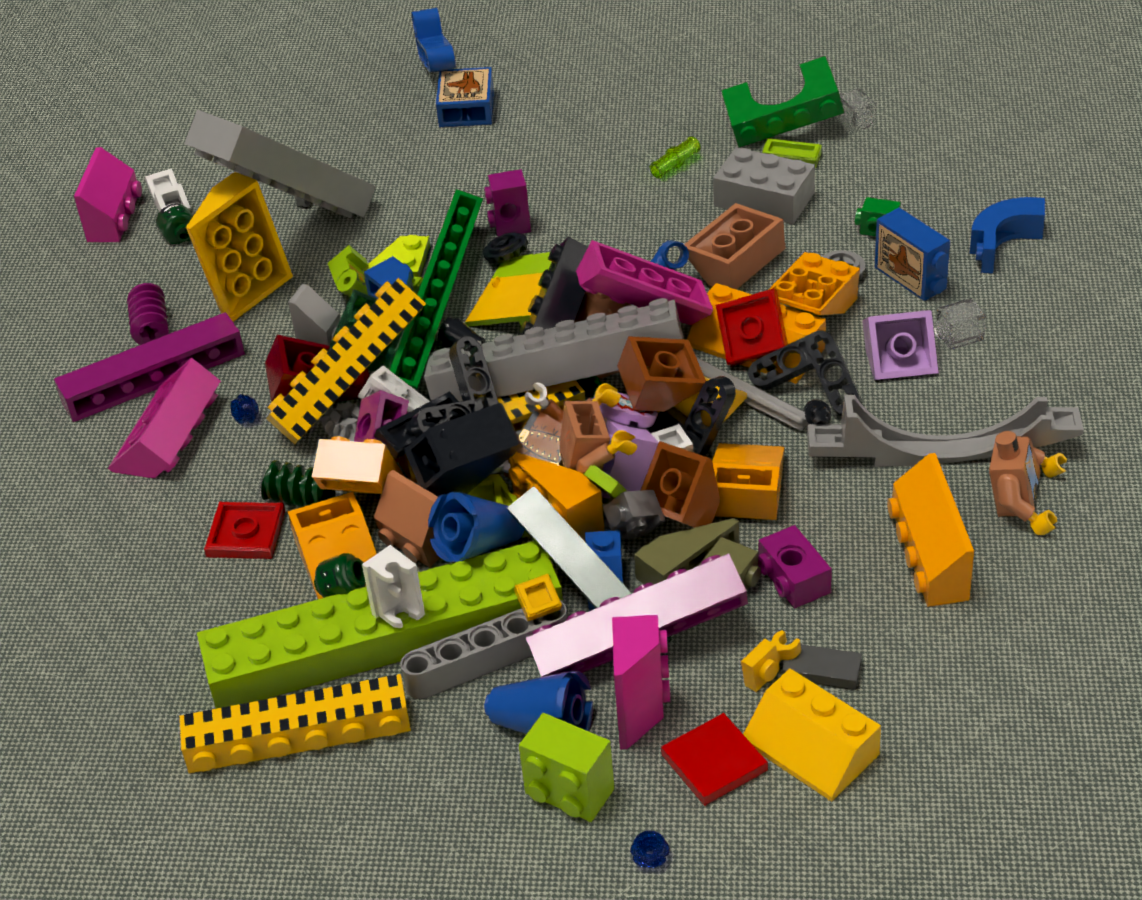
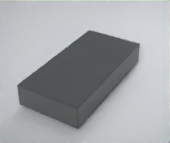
[782,643,862,690]

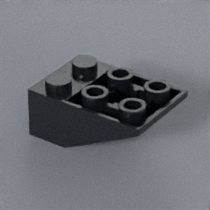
[404,403,523,497]

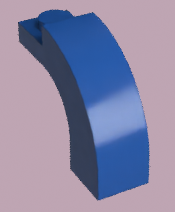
[970,197,1045,273]

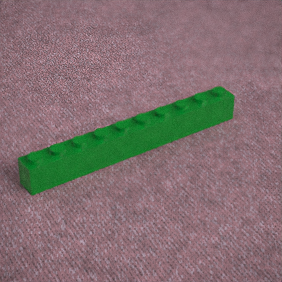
[390,189,483,391]

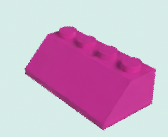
[576,240,713,325]
[108,358,221,478]

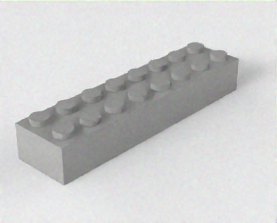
[184,109,376,219]
[424,298,683,402]

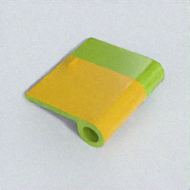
[465,252,551,327]

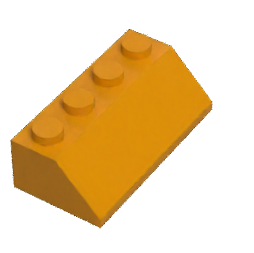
[687,283,826,384]
[887,453,974,607]

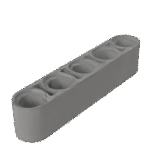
[400,601,567,699]

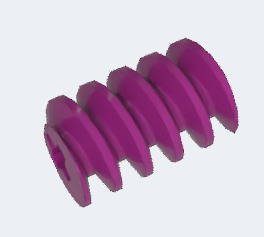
[127,283,169,345]

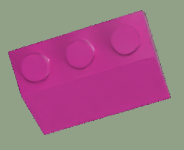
[74,147,142,242]
[612,615,670,750]

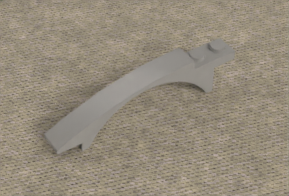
[807,395,1084,467]

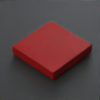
[715,288,788,366]
[204,502,286,559]
[661,713,768,806]

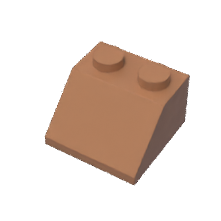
[374,470,440,568]

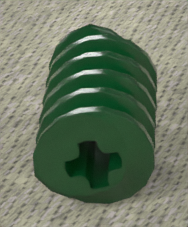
[261,460,336,507]

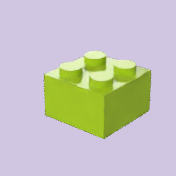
[519,713,615,823]

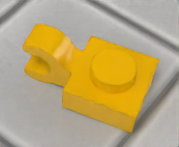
[741,630,801,692]

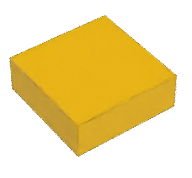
[514,574,562,621]

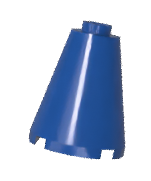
[428,492,524,562]
[484,671,593,734]

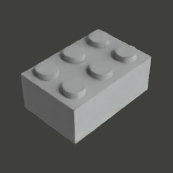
[713,147,815,224]

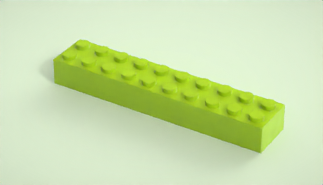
[196,541,563,709]

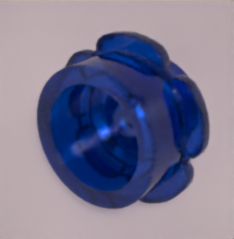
[230,394,259,424]
[630,831,670,868]

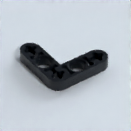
[748,330,862,416]
[410,336,498,438]
[648,376,736,456]

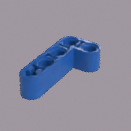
[411,7,456,73]

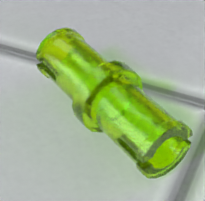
[649,136,701,179]

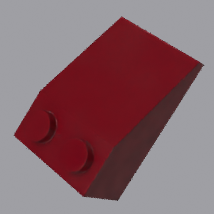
[265,334,369,402]

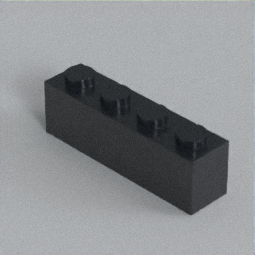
[518,237,588,335]

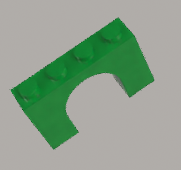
[721,56,844,148]

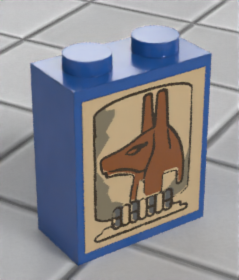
[436,67,494,127]
[875,207,950,301]

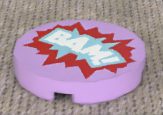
[593,392,658,429]

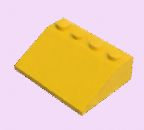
[186,172,293,322]

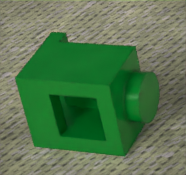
[855,197,901,236]

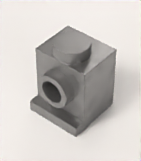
[603,490,666,536]

